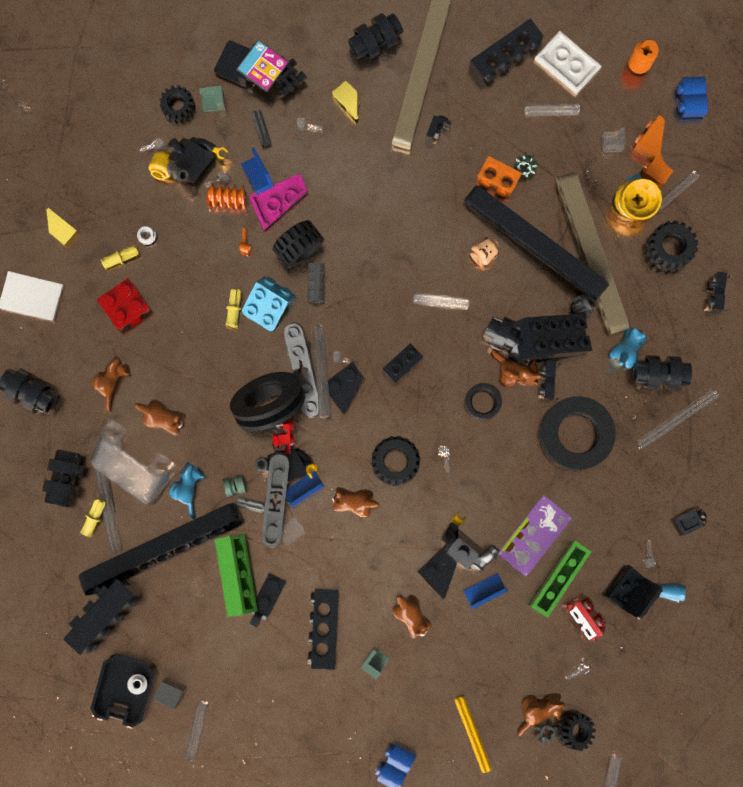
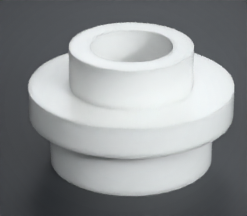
[137,226,156,245]
[128,674,148,694]

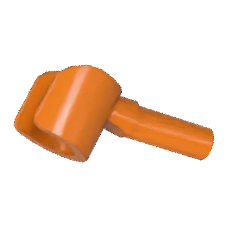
[239,228,251,255]

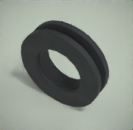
[230,372,305,431]
[540,396,616,471]

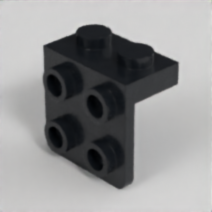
[214,40,255,88]
[605,565,663,620]

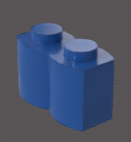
[677,76,708,118]
[375,743,417,787]

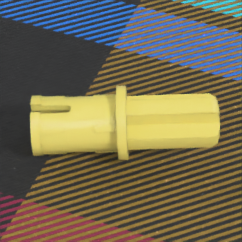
[100,245,139,270]
[225,289,242,327]
[80,498,106,537]

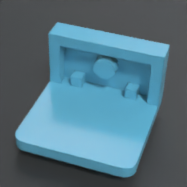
[242,276,296,331]

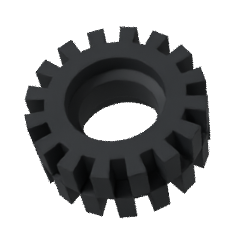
[159,85,195,122]
[557,712,596,751]

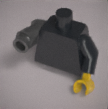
[167,137,228,184]
[255,442,320,482]
[443,512,500,571]

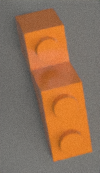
[634,115,674,189]

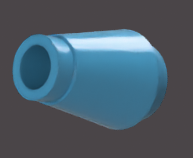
[658,583,686,602]

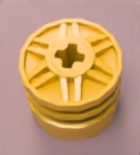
[614,179,662,220]

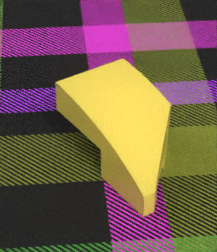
[332,81,360,120]
[46,208,77,245]

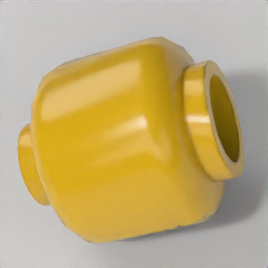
[148,151,171,180]

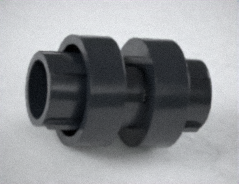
[348,13,404,59]
[483,316,531,361]
[633,355,692,391]
[0,368,58,414]
[42,449,84,507]

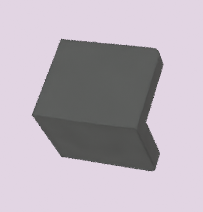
[153,679,186,710]

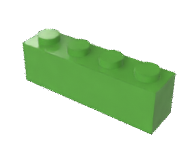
[215,534,257,617]
[529,541,591,618]

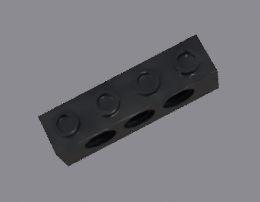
[469,18,544,84]
[308,588,339,670]

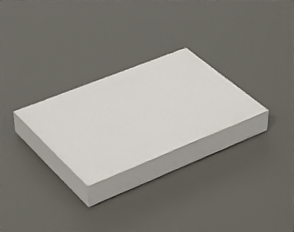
[535,31,602,95]
[0,271,64,322]

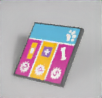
[236,40,289,92]

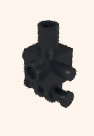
[276,55,307,97]

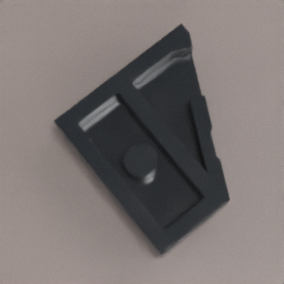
[322,362,365,414]
[417,545,458,599]

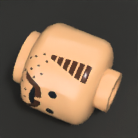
[471,237,499,265]

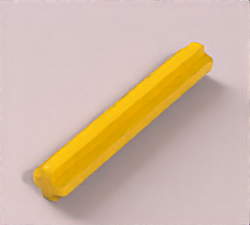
[455,696,492,773]

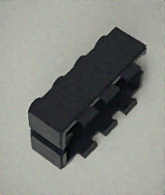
[513,313,592,361]
[64,579,142,655]

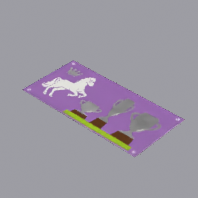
[498,495,572,577]

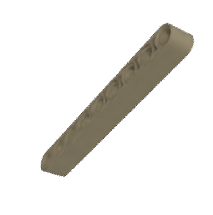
[392,0,452,150]
[556,172,629,335]

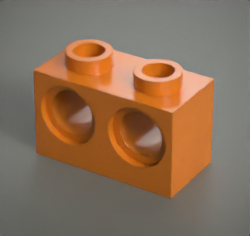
[477,156,522,197]

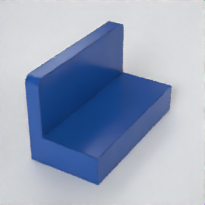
[241,148,274,195]
[286,471,325,508]
[463,573,508,609]

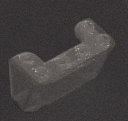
[91,419,175,504]

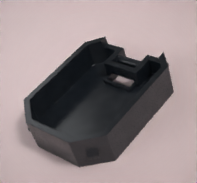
[90,653,157,729]

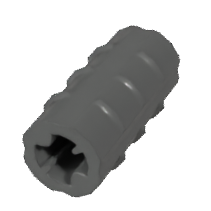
[307,263,325,303]

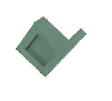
[199,86,226,112]
[361,647,390,680]

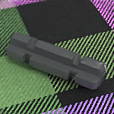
[252,110,271,147]

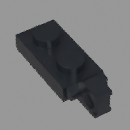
[250,573,287,627]

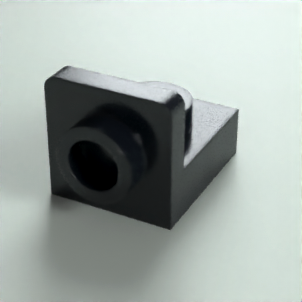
[425,115,451,144]
[674,506,708,536]

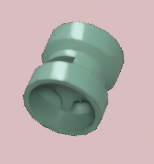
[223,474,246,497]

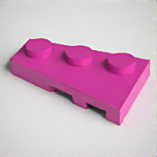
[248,173,308,230]

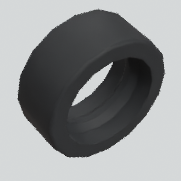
[465,383,502,420]

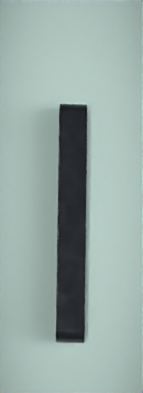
[464,185,609,300]
[78,503,243,596]

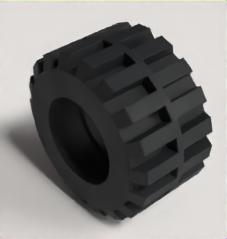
[272,220,324,268]
[646,220,698,272]
[372,436,420,486]

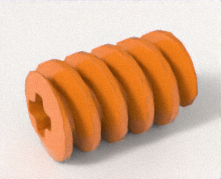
[628,39,659,74]
[207,182,247,209]

